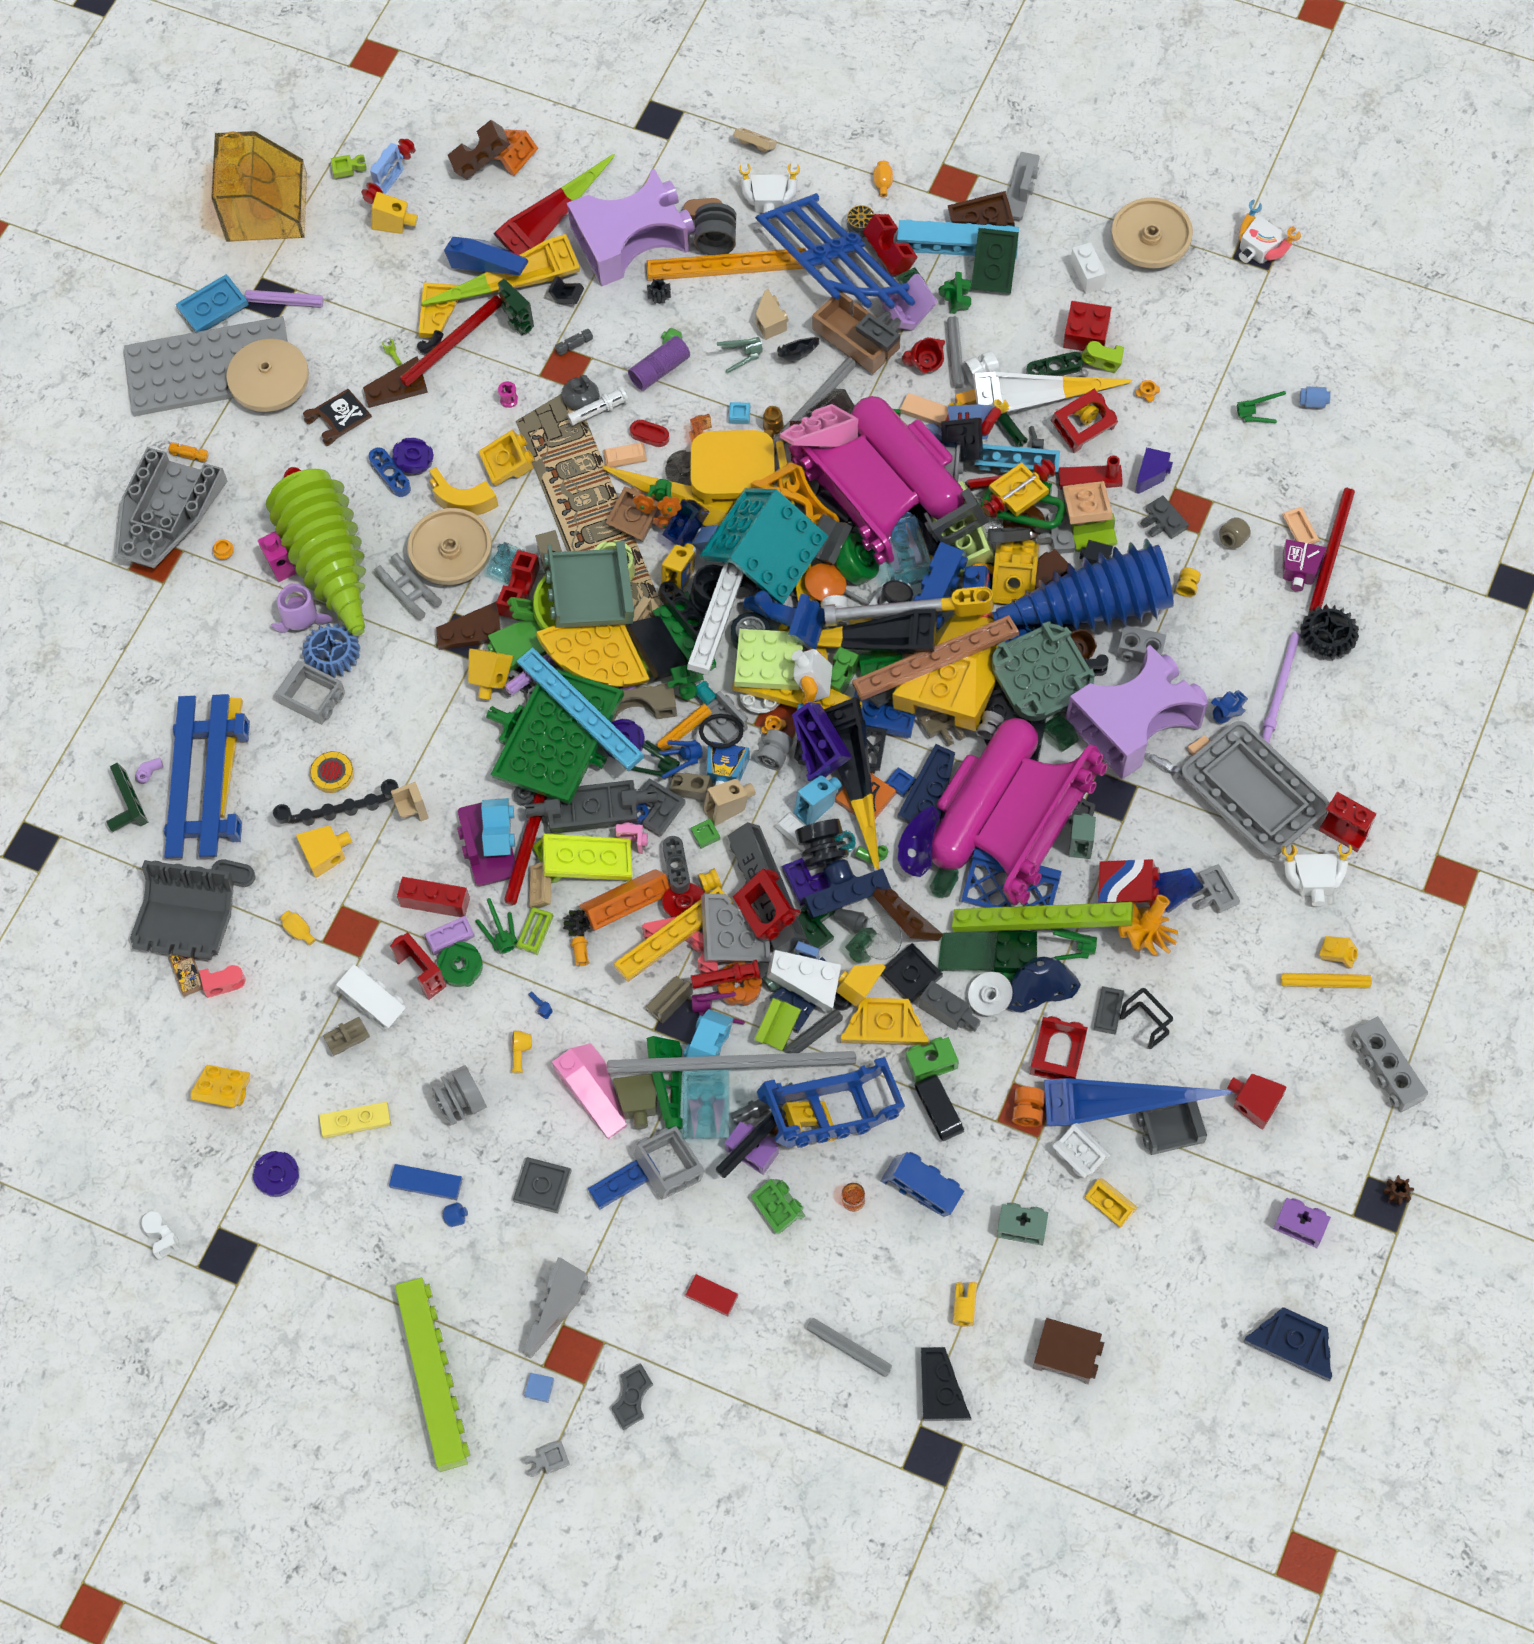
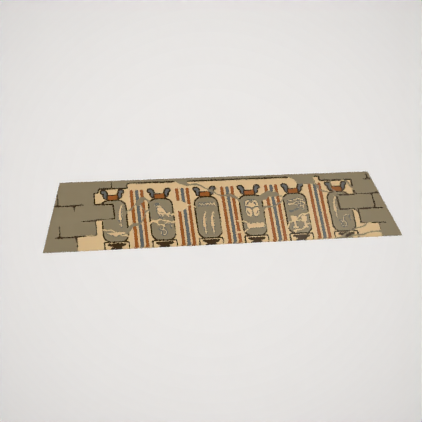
[516,394,662,618]

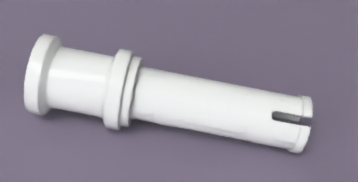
[567,386,628,426]

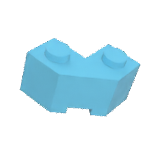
[481,798,515,856]
[684,1009,734,1075]

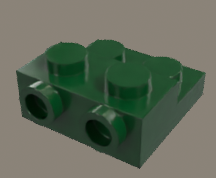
[498,279,534,335]

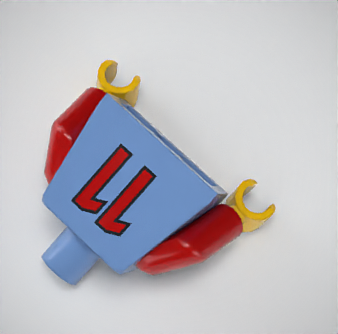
[945,399,1009,440]

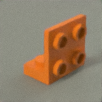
[493,129,538,175]

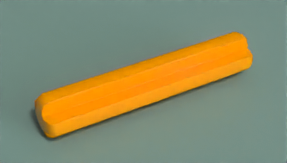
[656,704,712,751]

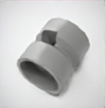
[756,729,793,770]

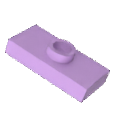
[425,916,475,955]

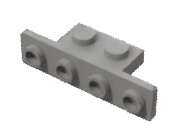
[1008,152,1040,220]

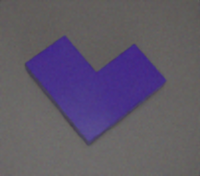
[782,858,829,906]

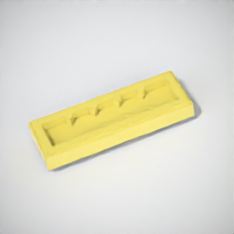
[319,1102,391,1139]

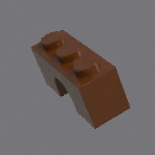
[448,120,510,180]

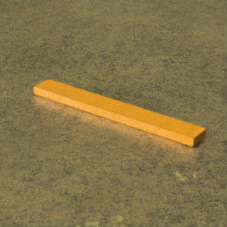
[646,248,806,281]

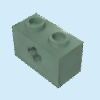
[1069,813,1096,859]
[997,1203,1049,1246]

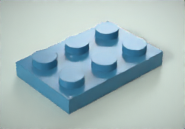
[176,274,249,333]

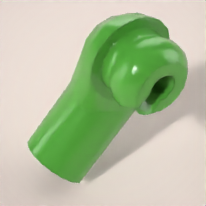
[854,845,889,864]

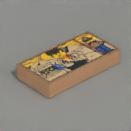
[169,954,203,997]

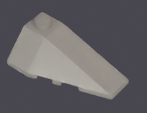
[524,1257,590,1358]

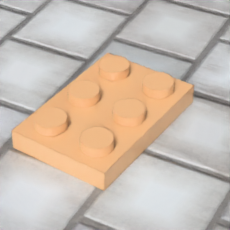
[1062,481,1112,525]

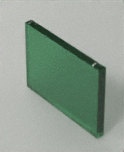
[938,931,999,971]

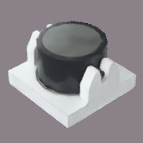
[869,580,914,619]

